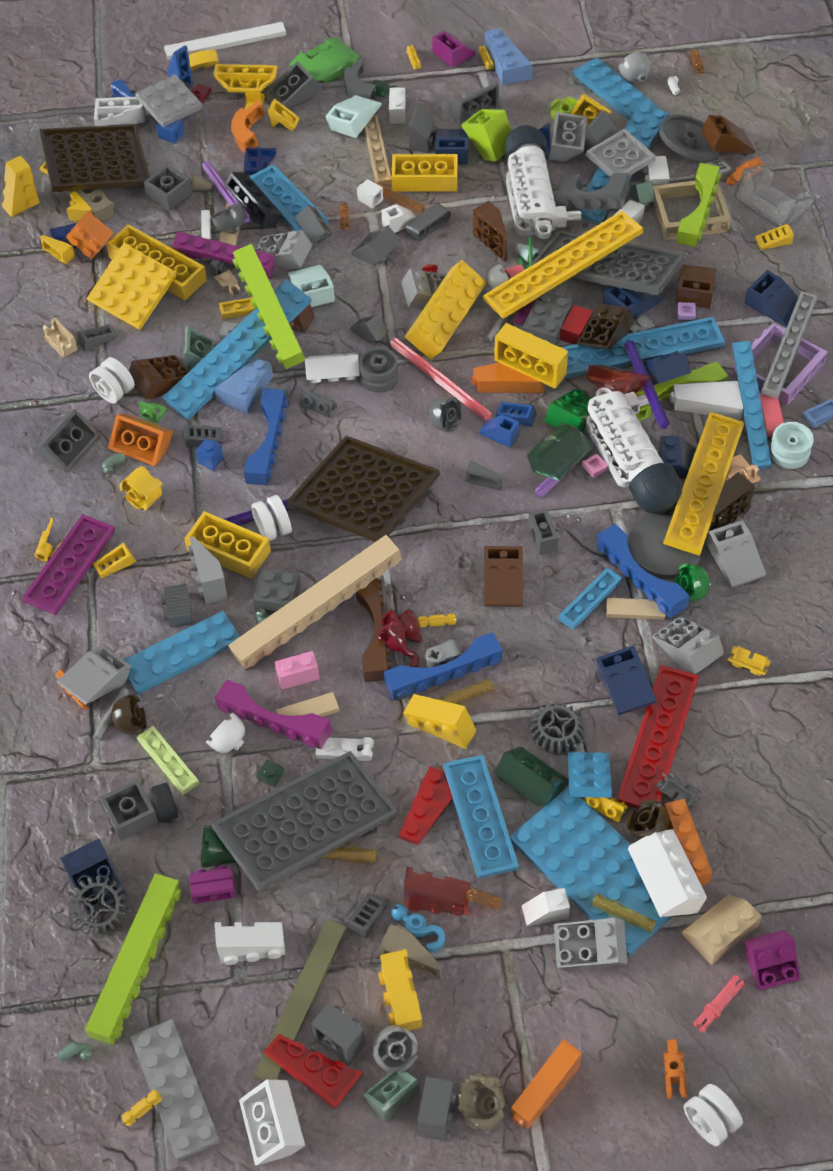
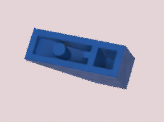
[167,45,193,86]
[157,118,184,143]

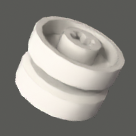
[89,357,135,404]
[251,495,292,541]
[684,1084,743,1146]

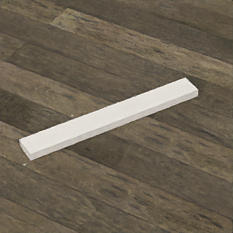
[164,22,286,60]

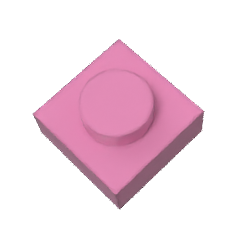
[582,454,608,478]

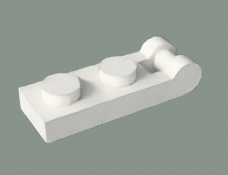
[316,737,374,761]

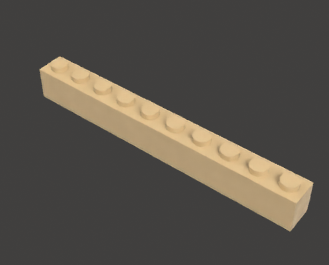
[228,535,402,670]

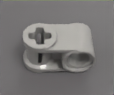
[425,640,462,668]

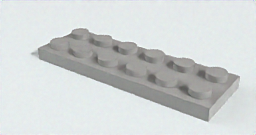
[130,1019,220,1161]

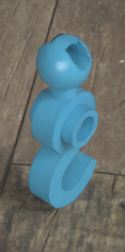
[391,904,445,953]

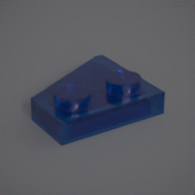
[244,148,277,175]

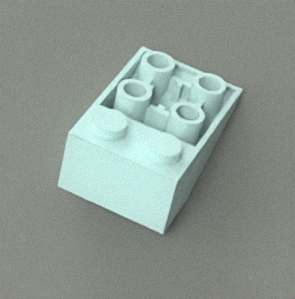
[325,95,382,138]
[288,265,335,307]

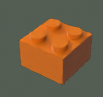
[66,211,114,259]

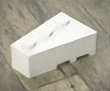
[94,97,146,126]
[214,922,286,965]

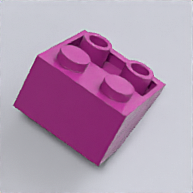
[432,31,476,68]
[743,930,801,991]

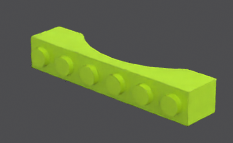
[676,163,721,247]
[635,361,728,421]

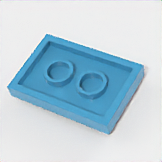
[568,751,612,798]

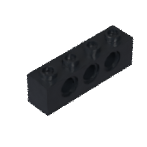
[225,172,282,228]

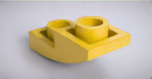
[189,50,219,71]

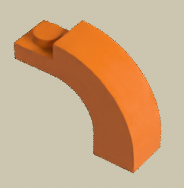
[231,101,265,154]

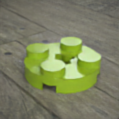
[550,97,578,120]

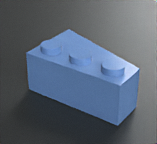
[214,357,273,414]

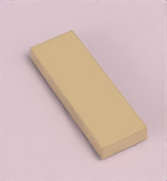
[606,598,665,620]
[276,692,339,717]

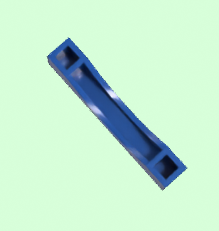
[244,388,288,485]
[597,524,689,618]
[384,632,503,701]

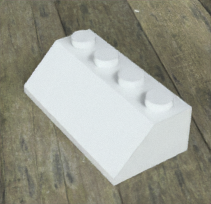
[628,829,707,917]

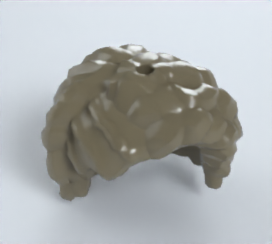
[457,1072,505,1130]

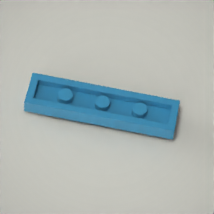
[558,568,622,630]

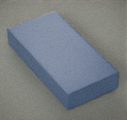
[802,398,833,428]

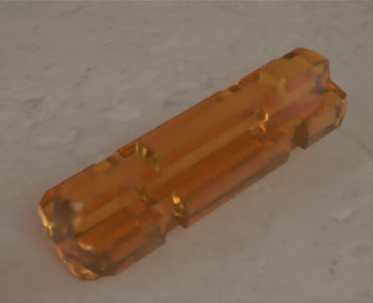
[690,49,704,74]
[340,202,349,230]
[466,887,503,910]

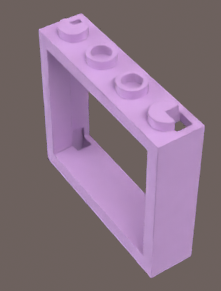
[733,323,828,406]

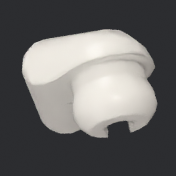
[667,76,681,95]

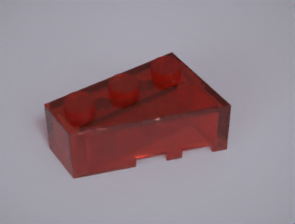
[403,866,471,916]

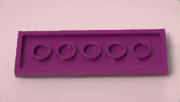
[22,514,115,615]

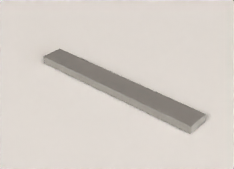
[761,291,818,399]

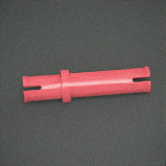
[693,975,745,1033]

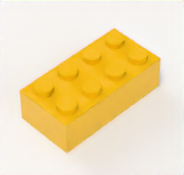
[392,154,457,192]
[494,323,568,389]
[184,511,271,579]

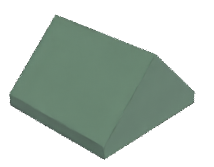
[185,326,215,370]
[363,1071,420,1122]

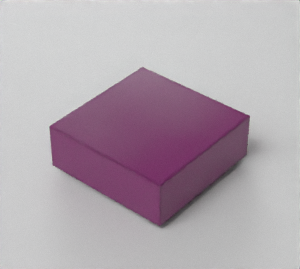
[513,304,533,325]

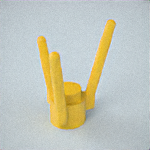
[34,518,63,562]

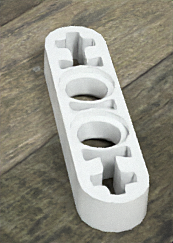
[201,210,212,261]

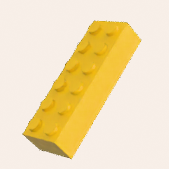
[106,224,207,301]
[405,260,487,360]

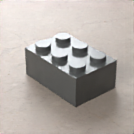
[523,293,573,346]

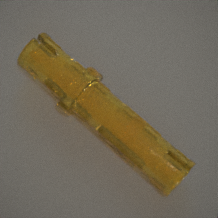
[437,678,494,705]
[319,846,377,863]
[592,893,657,934]

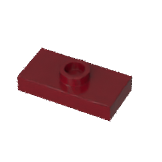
[191,83,212,103]

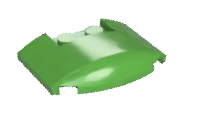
[290,38,361,83]

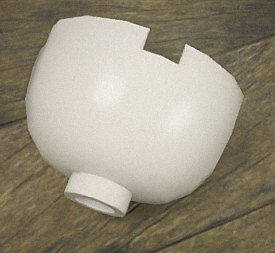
[206,713,245,753]

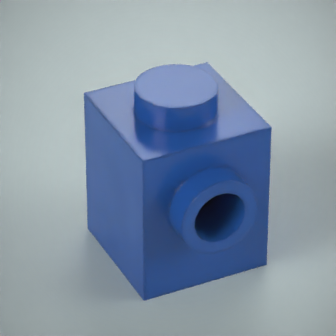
[196,438,224,471]

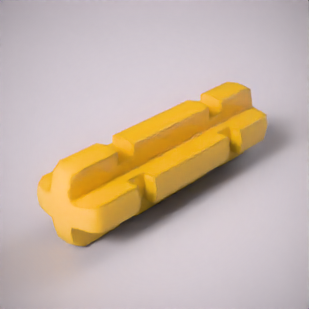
[407,45,421,70]
[478,46,494,70]
[418,613,456,627]
[122,1090,162,1126]

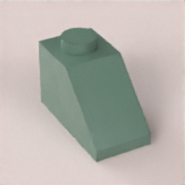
[629,181,655,206]

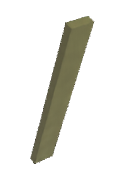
[253,919,347,1082]

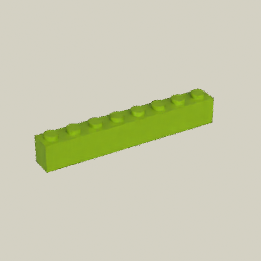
[232,244,306,369]
[85,873,182,1045]

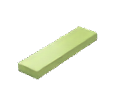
[137,726,200,795]

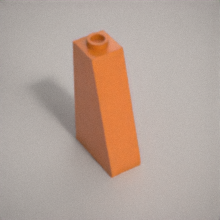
[471,363,545,393]
[511,1039,582,1130]

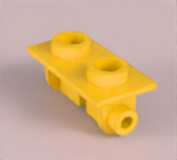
[728,646,771,676]
[584,797,628,823]

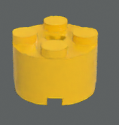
[119,466,162,511]

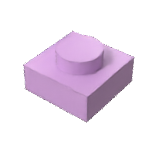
[677,302,696,320]

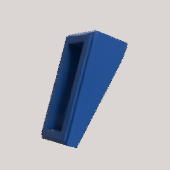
[111,79,135,98]
[495,402,537,427]

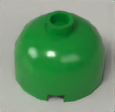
[675,564,711,602]

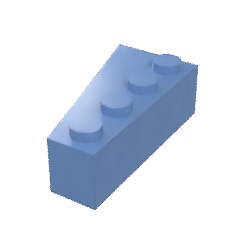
[485,28,532,85]

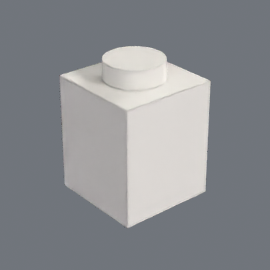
[357,179,383,209]

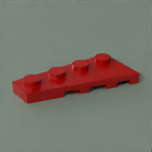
[399,766,453,845]
[264,1034,363,1110]

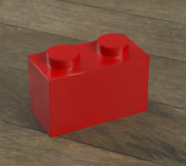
[560,305,593,345]

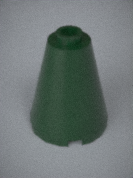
[201,825,237,868]

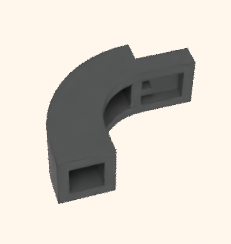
[344,59,376,101]

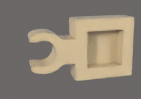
[214,270,241,297]

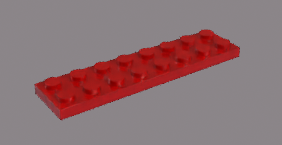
[616,665,699,809]

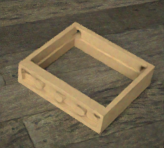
[652,181,731,240]

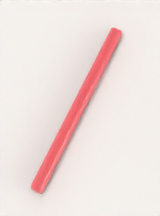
[391,337,492,421]

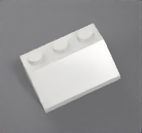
[305,353,360,383]
[239,1080,305,1165]

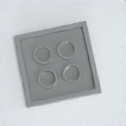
[136,75,202,127]
[586,129,656,177]

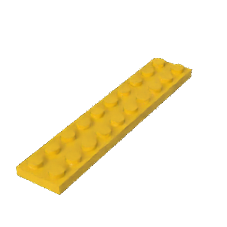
[483,211,643,319]
[663,412,745,556]

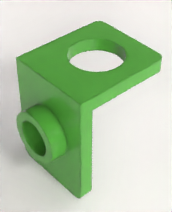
[139,401,167,424]

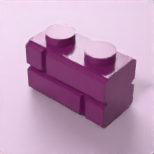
[189,866,236,904]

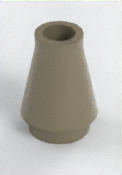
[190,175,214,192]

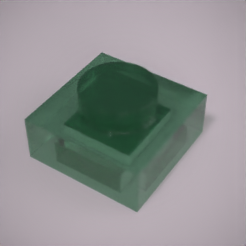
[256,759,285,787]

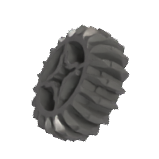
[530,702,585,755]
[68,876,127,935]

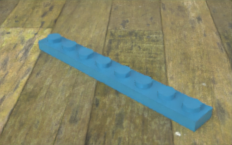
[732,341,772,469]

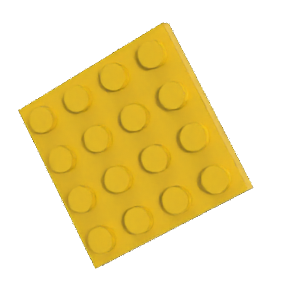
[87,243,177,331]

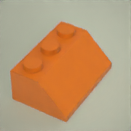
[108,413,173,466]

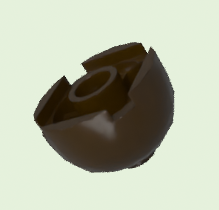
[110,694,147,735]
[627,799,670,840]

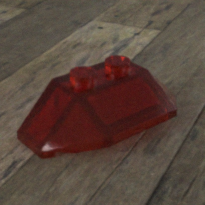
[586,364,650,395]

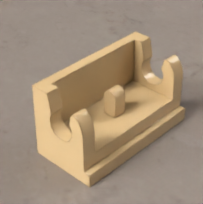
[43,318,78,358]

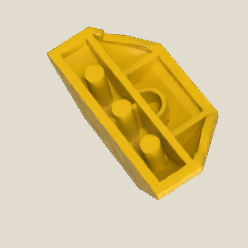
[214,64,278,93]

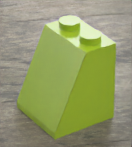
[461,109,512,162]

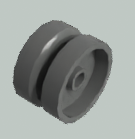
[359,347,398,393]

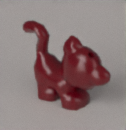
[378,609,422,668]

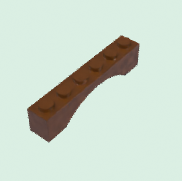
[356,578,391,682]

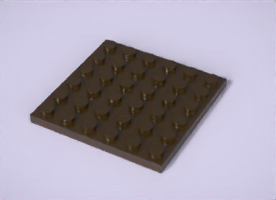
[40,124,150,192]
[286,435,440,542]

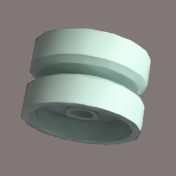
[769,422,814,469]

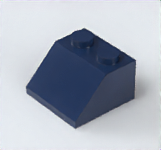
[659,436,696,479]

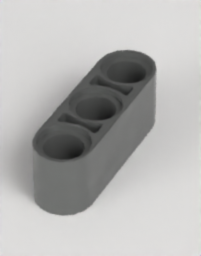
[406,203,451,241]

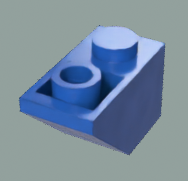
[479,415,519,448]

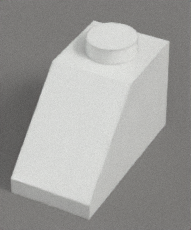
[522,888,570,927]

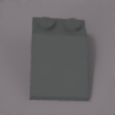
[264,61,322,108]

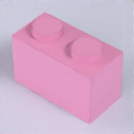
[275,651,320,690]

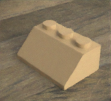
[681,894,762,965]

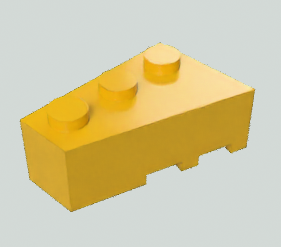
[2,155,40,217]
[403,694,477,749]
[378,949,423,1031]

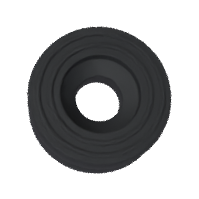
[151,782,178,822]

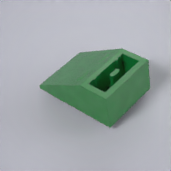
[544,389,598,437]

